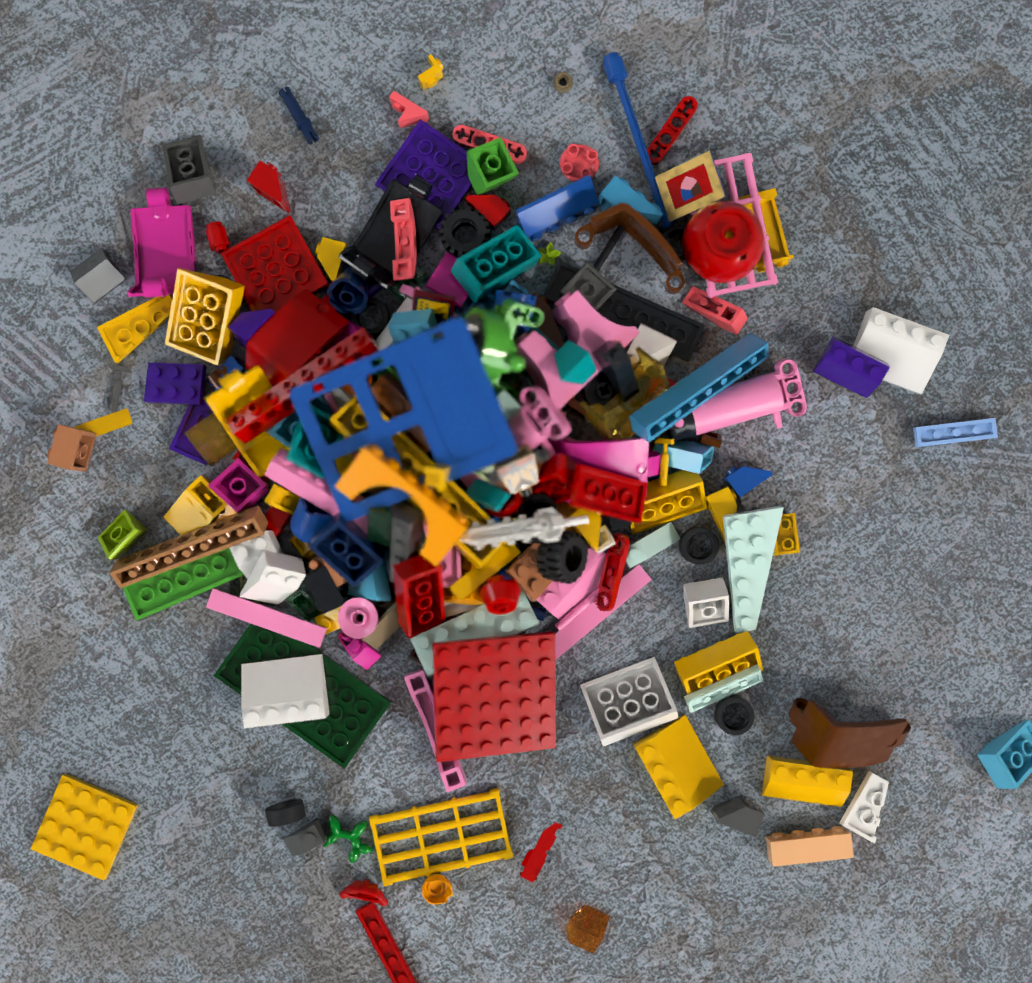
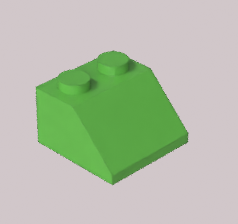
[466,137,519,195]

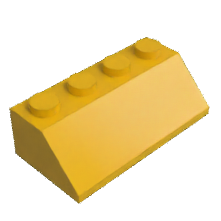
[629,470,708,535]
[674,630,763,695]
[762,755,853,807]

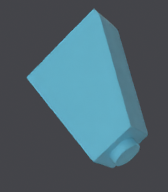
[653,440,714,474]
[348,561,391,601]

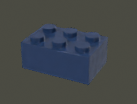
[309,511,385,588]

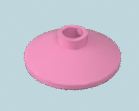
[338,598,378,639]

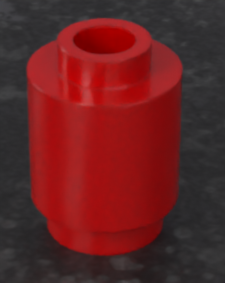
[205,222,230,253]

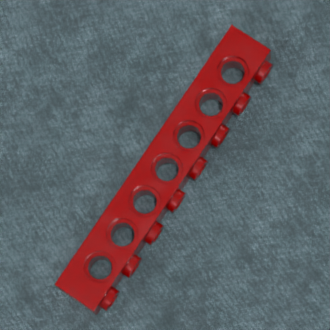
[226,327,380,444]

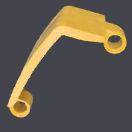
[205,365,289,478]

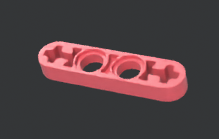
[453,125,527,164]

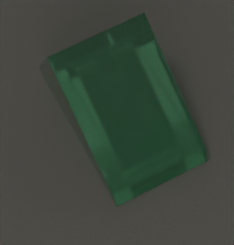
[285,586,322,621]

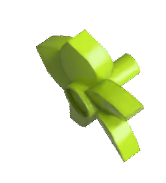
[538,242,561,266]

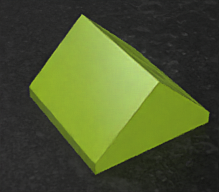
[97,509,148,560]

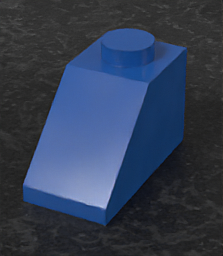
[723,466,773,498]

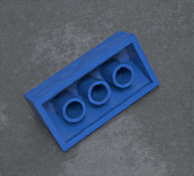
[516,175,598,242]

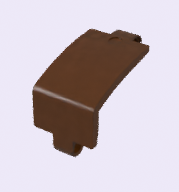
[574,203,685,295]
[789,698,911,769]

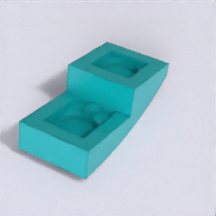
[465,479,510,512]

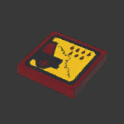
[412,289,456,325]

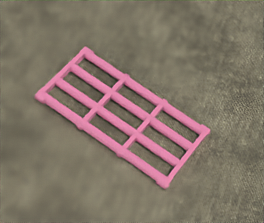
[691,153,778,298]

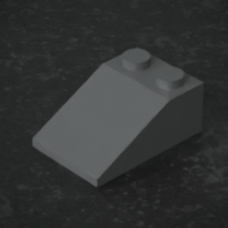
[162,135,217,204]

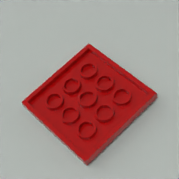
[220,215,329,313]

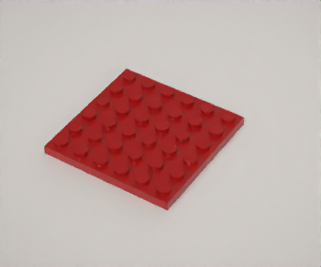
[432,631,556,762]

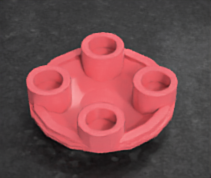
[560,144,599,182]

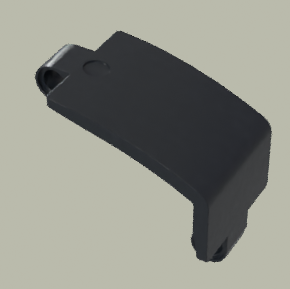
[338,174,443,289]

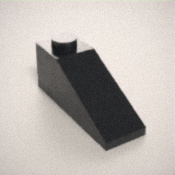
[593,341,640,403]

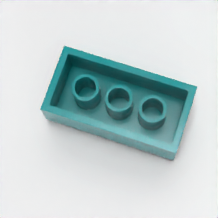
[450,224,542,303]

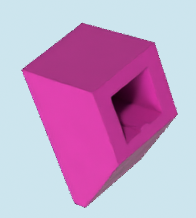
[337,631,381,670]

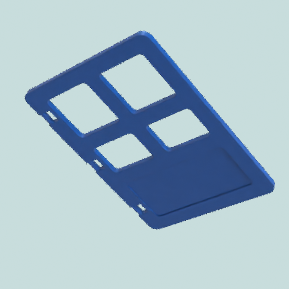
[290,318,518,521]

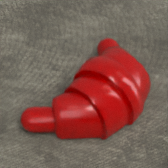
[339,878,388,906]

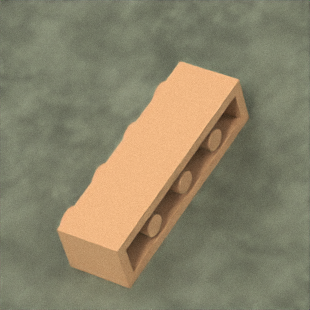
[766,826,854,867]

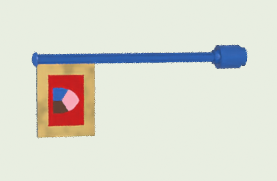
[603,52,726,228]

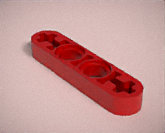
[647,96,698,165]

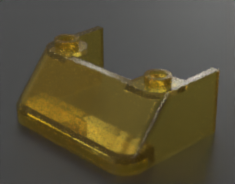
[580,346,670,440]

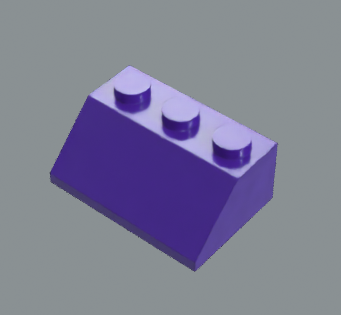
[813,336,890,398]

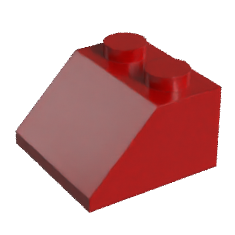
[246,161,291,214]

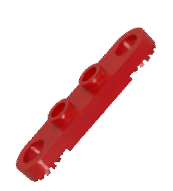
[595,533,630,611]

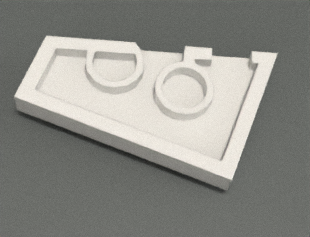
[839,771,889,844]

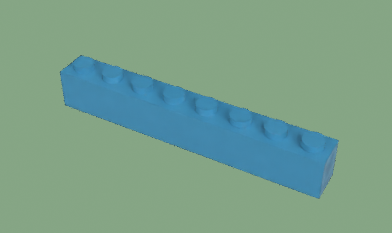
[629,333,769,442]

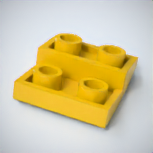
[773,513,801,556]

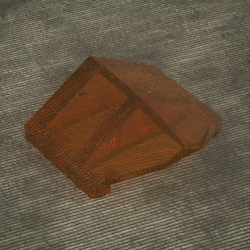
[566,905,610,954]

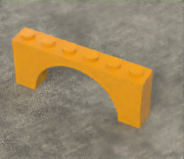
[335,443,471,566]

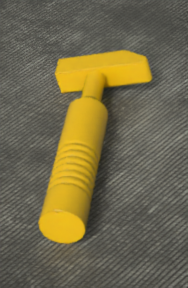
[655,438,674,486]

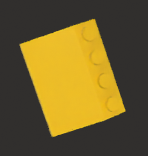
[165,268,245,366]
[633,714,724,819]

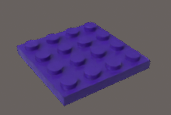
[375,119,472,231]

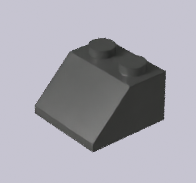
[711,796,765,837]

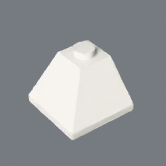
[626,323,677,375]

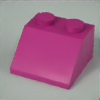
[208,458,268,514]

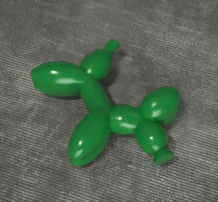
[323,814,374,863]

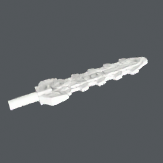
[460,507,589,550]

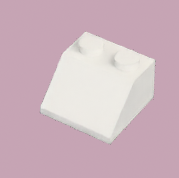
[230,531,283,579]
[683,578,729,628]

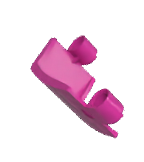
[127,187,197,298]
[542,437,661,502]

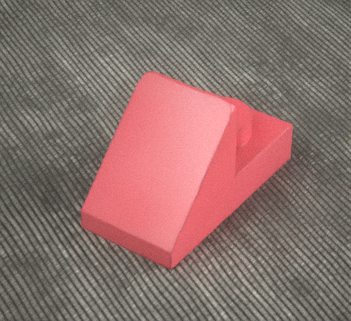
[389,90,429,128]

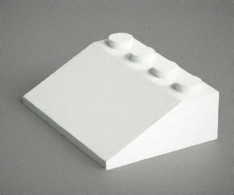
[854,307,949,394]
[241,654,330,728]
[580,657,678,746]

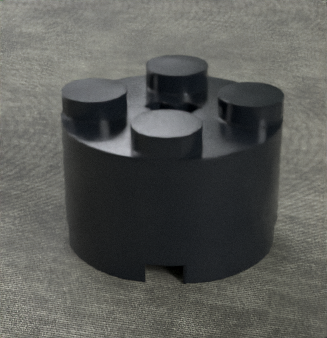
[583,370,622,412]

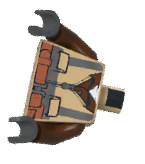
[484,444,549,497]

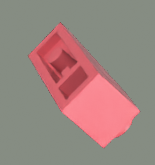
[682,286,748,335]

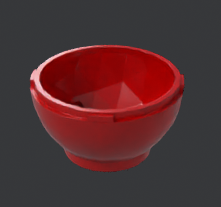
[682,201,765,283]

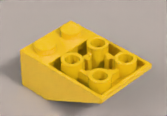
[164,475,227,535]

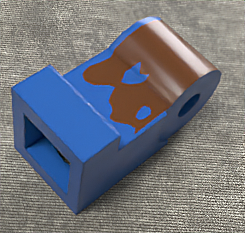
[206,355,247,391]

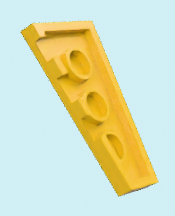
[97,294,173,364]

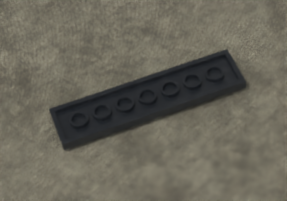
[543,260,705,362]

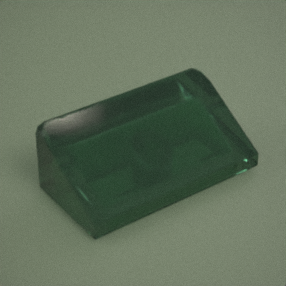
[367,506,392,546]

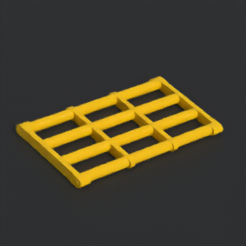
[369,788,514,886]

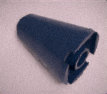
[327,265,368,314]

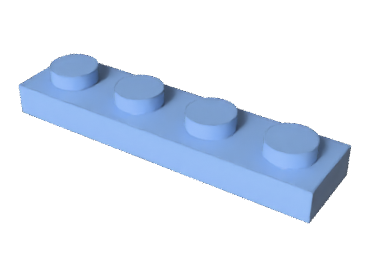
[913,418,998,447]

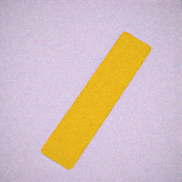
[74,408,133,436]
[450,542,520,600]

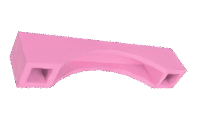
[404,668,467,792]

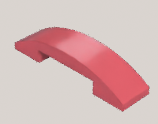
[390,198,417,281]

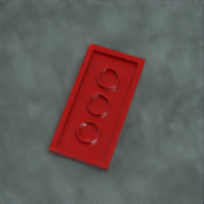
[569,464,648,523]

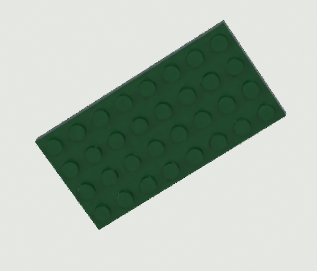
[214,624,392,769]

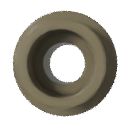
[553,72,573,93]

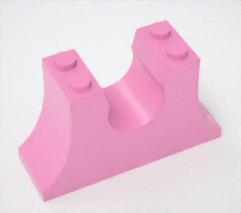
[514,290,640,417]

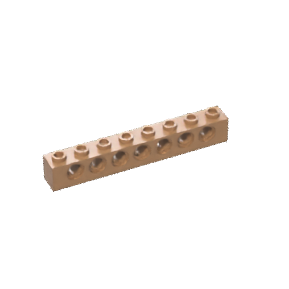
[109,506,268,588]

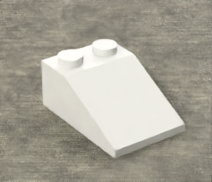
[240,550,306,605]

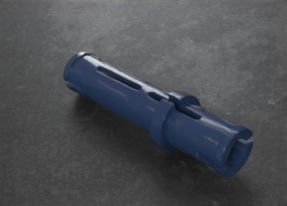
[278,87,319,145]

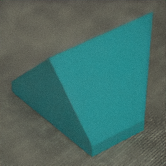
[554,340,597,385]

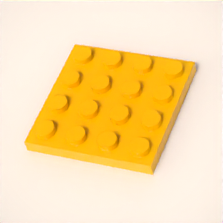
[31,773,139,881]

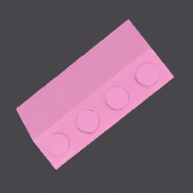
[537,542,606,620]

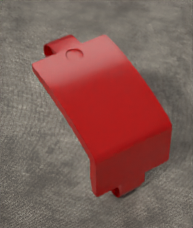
[246,289,349,388]

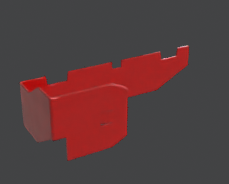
[520,822,563,883]

